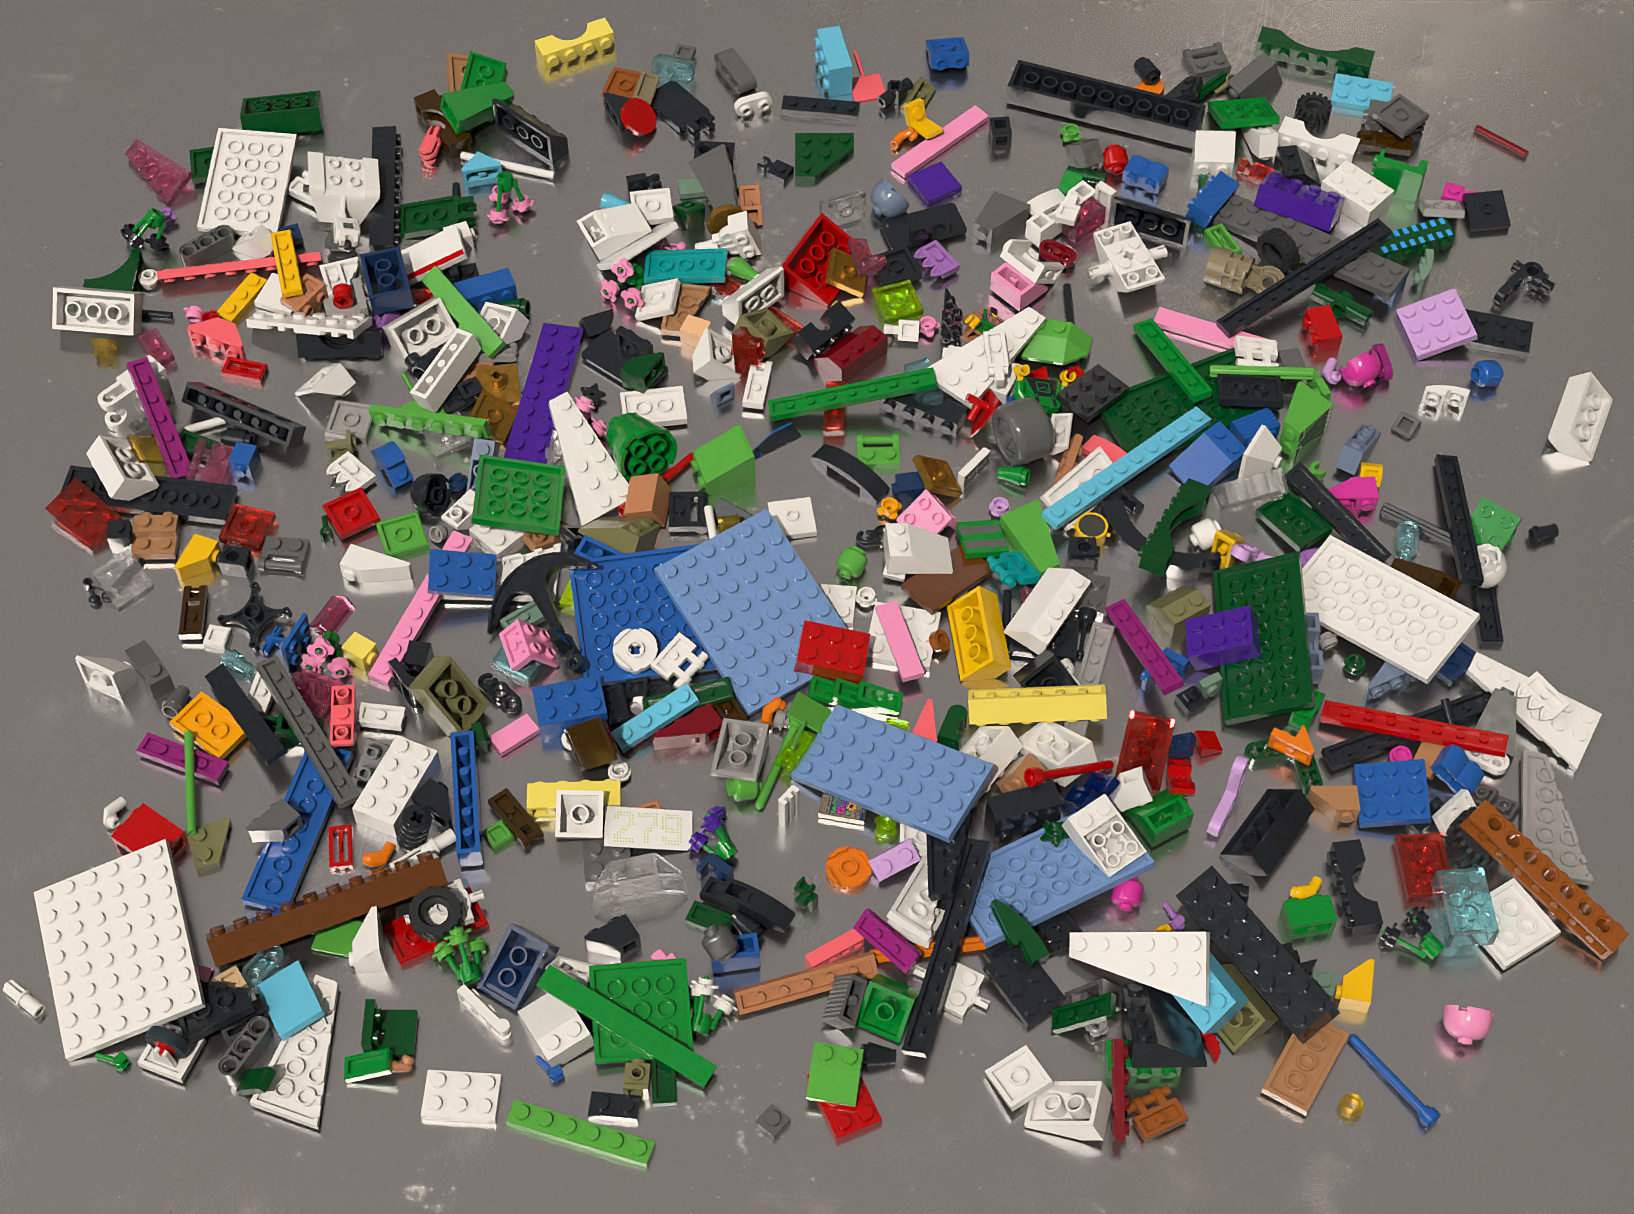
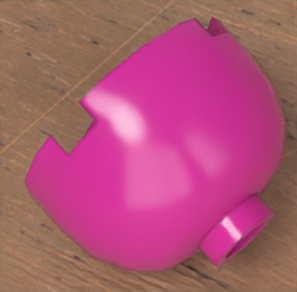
[1338,350,1382,389]

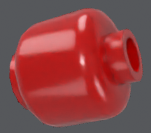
[1102,144,1129,175]

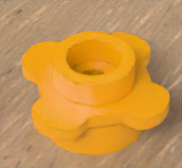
[877,497,902,520]

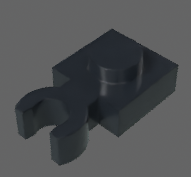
[757,156,794,185]

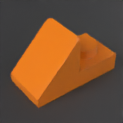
[1267,725,1314,766]

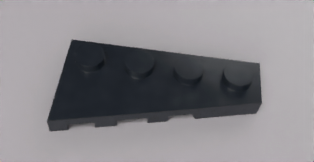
[926,810,973,902]
[983,911,1084,963]

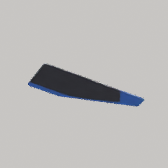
[753,422,801,459]

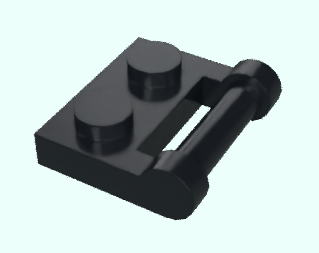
[669,491,708,534]
[388,657,423,711]

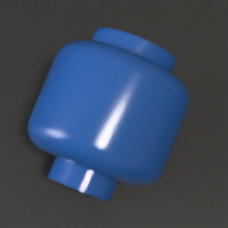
[1470,360,1504,387]

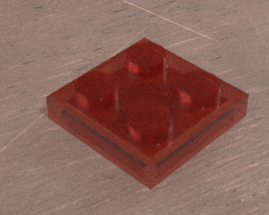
[218,503,276,552]

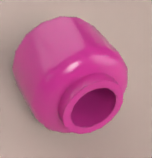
[1111,877,1144,911]

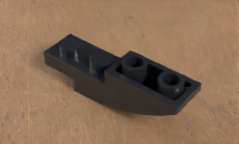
[699,876,796,933]

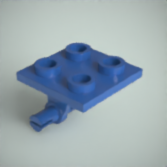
[259,613,312,672]

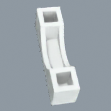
[1278,116,1360,165]
[1025,181,1095,248]

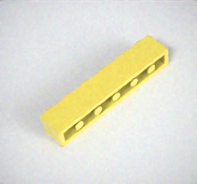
[968,684,1107,726]

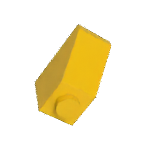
[1211,529,1245,568]
[174,534,222,581]
[1334,959,1375,1013]

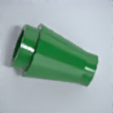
[997,466,1031,487]

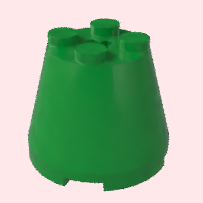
[606,412,677,481]

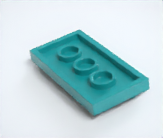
[644,248,728,285]

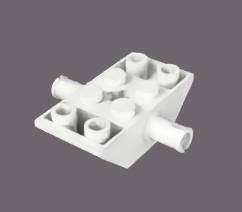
[1088,221,1168,293]

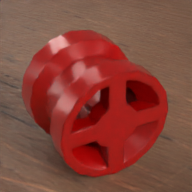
[332,283,354,309]

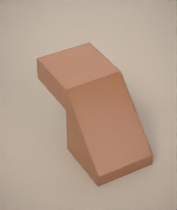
[739,184,763,226]

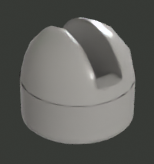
[429,524,448,543]

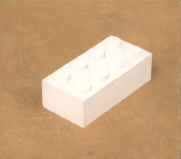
[52,286,142,336]
[352,735,441,838]

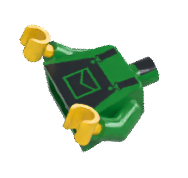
[1013,364,1076,422]

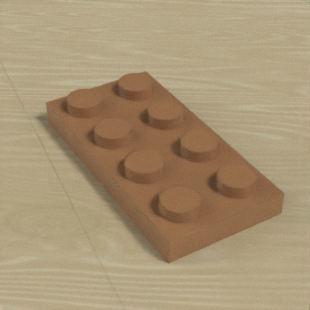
[1261,1023,1350,1116]

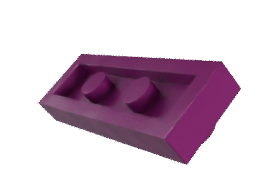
[853,908,922,974]

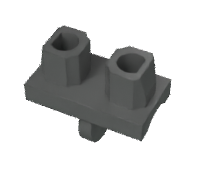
[354,738,390,782]

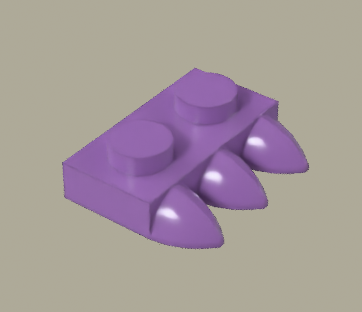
[914,240,960,279]

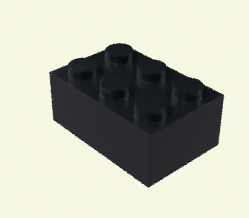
[984,780,1063,844]

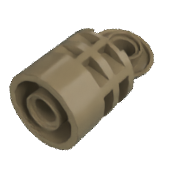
[1203,246,1284,295]

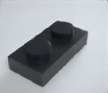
[588,1091,641,1123]

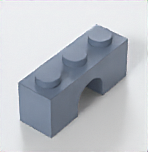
[1306,612,1324,684]

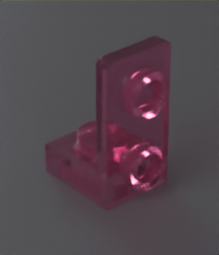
[847,239,887,275]

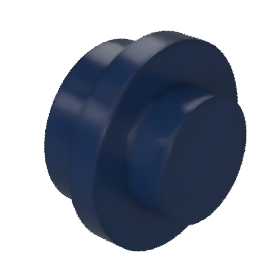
[448,472,468,492]

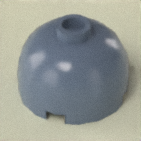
[870,179,909,218]

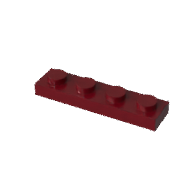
[1111,1039,1130,1142]

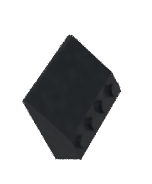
[1121,983,1207,1068]

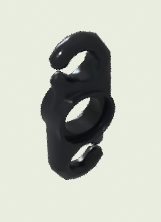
[856,525,885,547]
[478,673,522,713]

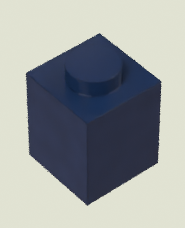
[891,471,924,504]

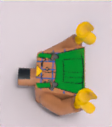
[961,307,1004,343]

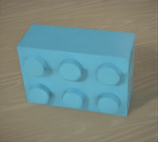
[814,26,852,97]
[1172,952,1250,1034]

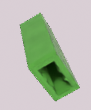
[1000,499,1060,577]

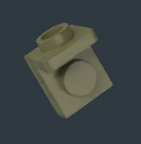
[325,429,357,461]

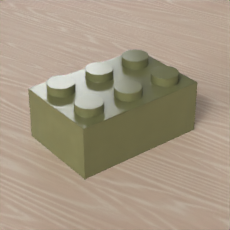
[408,656,490,736]

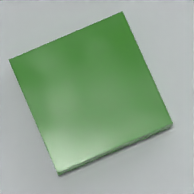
[376,511,430,558]

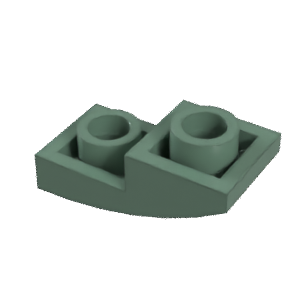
[1413,249,1434,293]

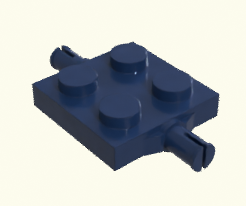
[1435,642,1476,687]

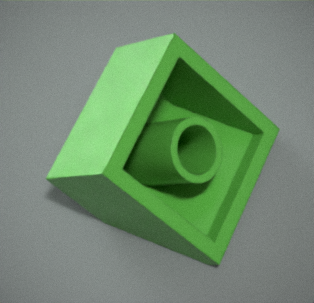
[806,1042,864,1107]

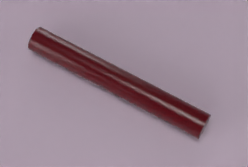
[1474,125,1529,158]

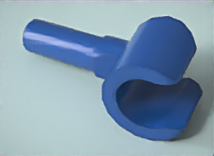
[535,1055,565,1082]

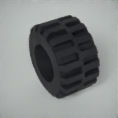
[1445,806,1510,871]

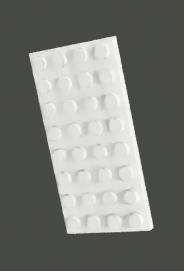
[1302,535,1480,684]

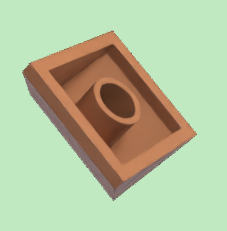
[623,473,672,528]

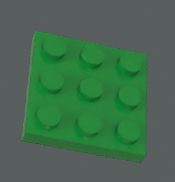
[1207,97,1280,131]

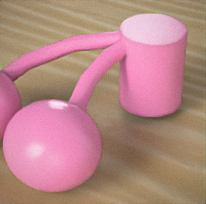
[655,239,687,250]

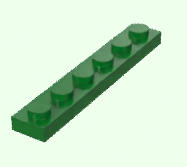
[1133,318,1212,403]

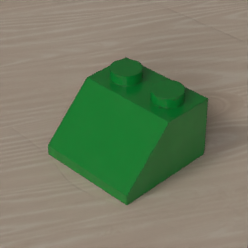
[856,973,920,1043]

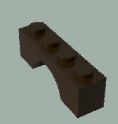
[414,89,472,160]

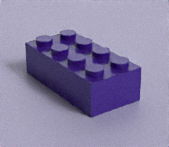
[1253,172,1345,232]

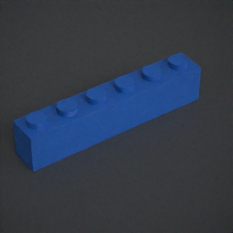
[450,730,483,867]

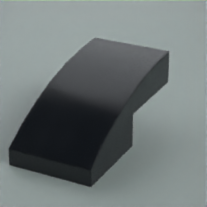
[441,376,483,415]
[626,676,674,703]

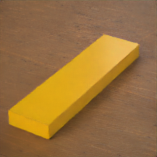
[270,230,303,298]

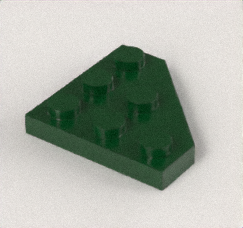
[795,133,854,182]

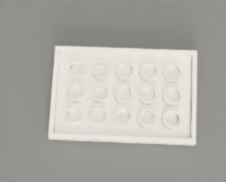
[197,128,298,235]

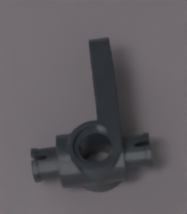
[1493,260,1555,307]

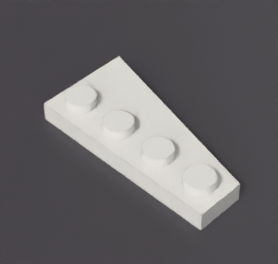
[886,855,937,943]

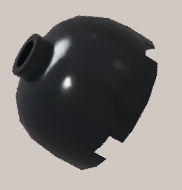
[410,473,451,517]

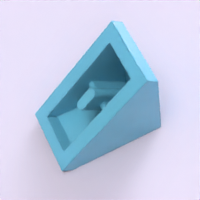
[461,152,502,185]

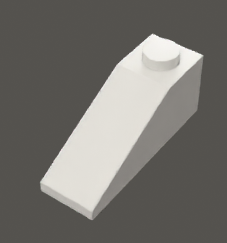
[1240,126,1278,160]
[339,544,413,583]

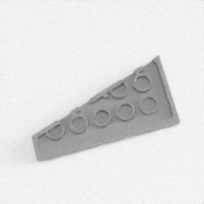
[1521,751,1594,886]

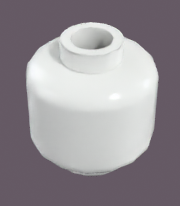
[1189,518,1221,550]

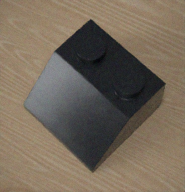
[1274,145,1321,188]
[1013,648,1078,688]

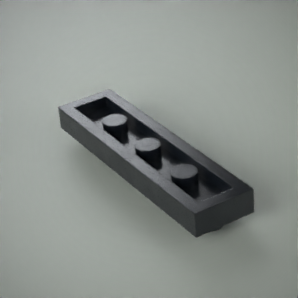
[781,95,860,121]

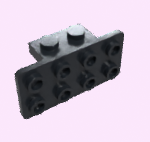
[880,203,967,250]
[581,326,669,391]

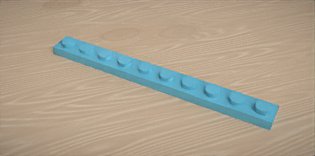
[1041,406,1211,530]

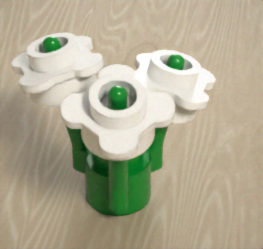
[688,975,738,1035]

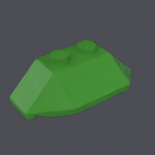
[1018,319,1093,365]

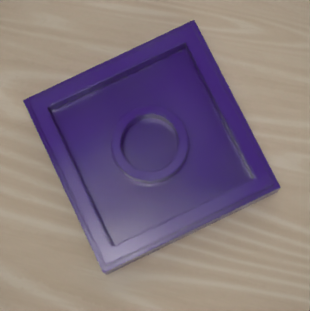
[907,161,962,206]

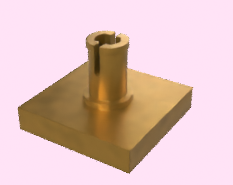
[475,363,521,405]

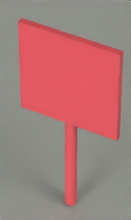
[852,50,885,102]

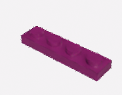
[136,732,230,785]

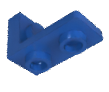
[1140,647,1189,691]

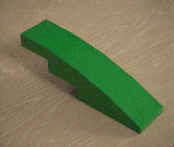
[807,675,903,715]

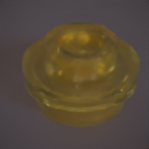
[1339,1094,1364,1118]

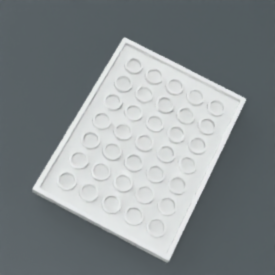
[34,839,206,1062]

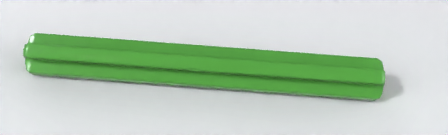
[1209,365,1315,380]

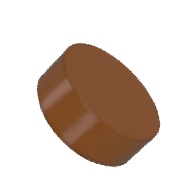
[929,630,950,653]

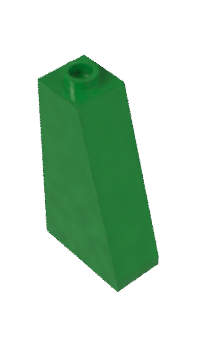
[440,82,514,135]

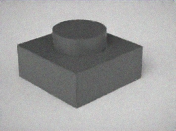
[672,43,696,66]
[755,1104,791,1140]

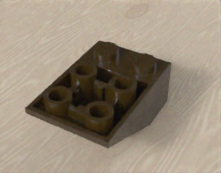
[1390,558,1461,600]
[563,716,619,771]

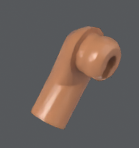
[392,1055,415,1073]

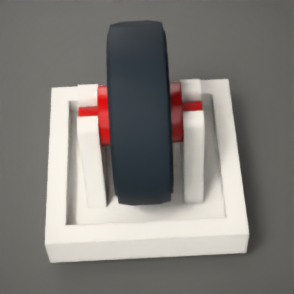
[137,1023,206,1083]

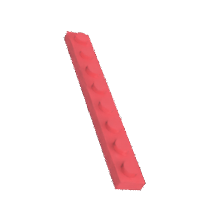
[156,251,323,283]

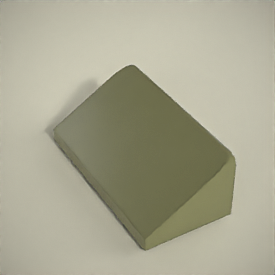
[900,77,936,110]

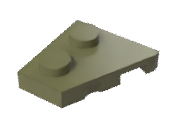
[185,817,232,874]

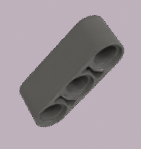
[714,48,757,95]
[179,225,236,267]
[218,1016,273,1086]

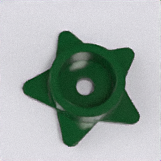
[1040,821,1070,847]

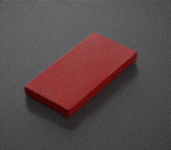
[382,887,490,968]

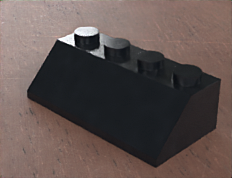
[492,98,569,165]
[1110,196,1195,248]
[1220,789,1315,876]

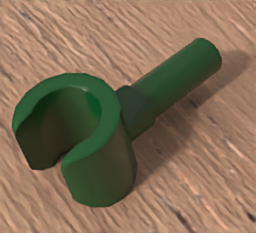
[320,515,334,541]

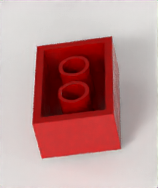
[794,620,871,684]

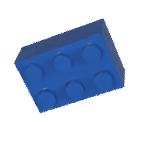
[532,675,609,740]

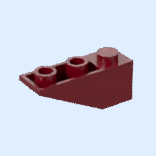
[652,703,723,750]

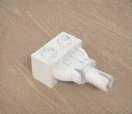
[695,211,761,259]

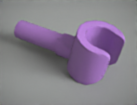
[1163,901,1185,932]

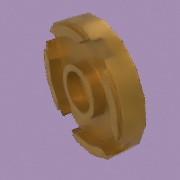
[706,204,744,235]

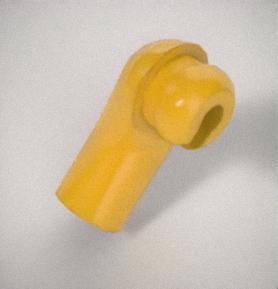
[1290,876,1323,899]

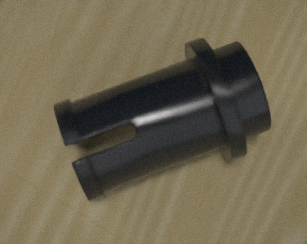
[1528,523,1559,542]

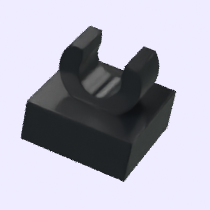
[1175,685,1207,716]

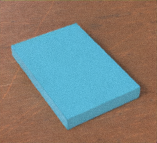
[256,960,326,1041]

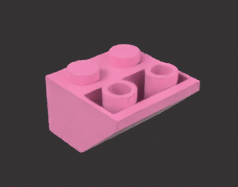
[990,262,1048,312]

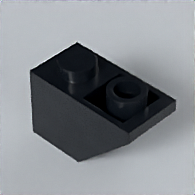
[584,914,641,958]

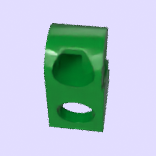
[1288,689,1326,731]

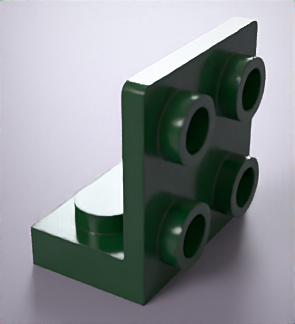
[361,999,418,1057]

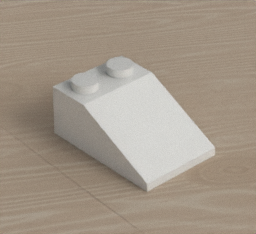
[883,523,953,574]
[1018,722,1097,787]
[518,993,594,1068]
[1024,1081,1112,1141]

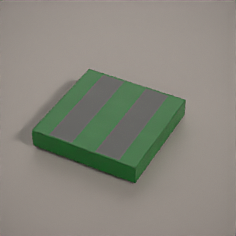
[955,520,1009,559]

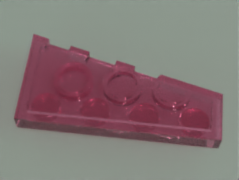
[125,138,194,206]

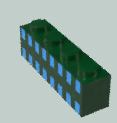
[1369,217,1455,263]

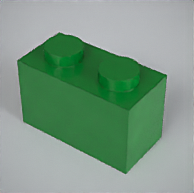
[1280,894,1337,938]

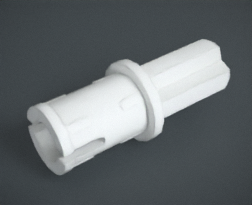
[3,980,46,1018]

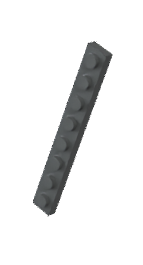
[256,655,360,809]

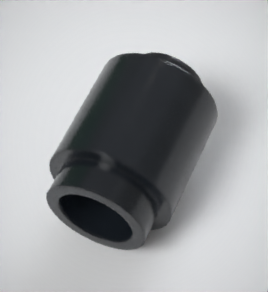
[1133,57,1161,85]
[221,427,254,449]

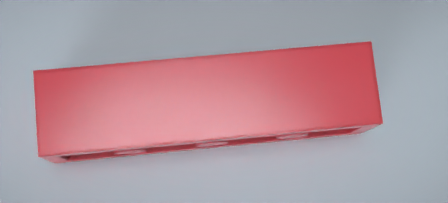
[805,929,864,969]

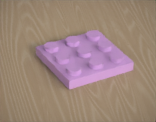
[1396,288,1478,361]

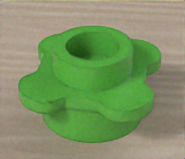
[1060,124,1082,142]

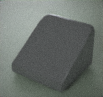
[1391,411,1422,440]

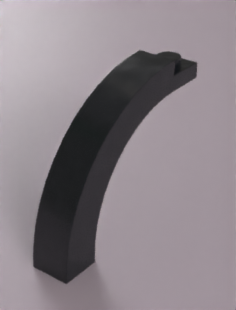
[1100,500,1221,580]

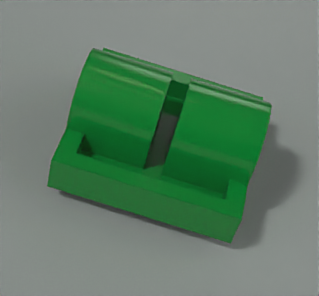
[1471,497,1522,551]

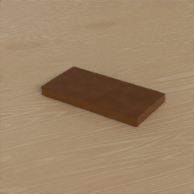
[901,545,993,615]

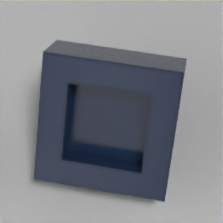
[278,223,304,245]
[1168,732,1196,759]

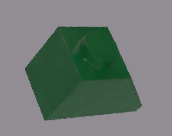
[620,352,666,394]

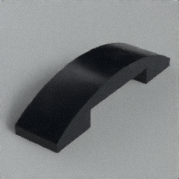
[811,444,890,504]

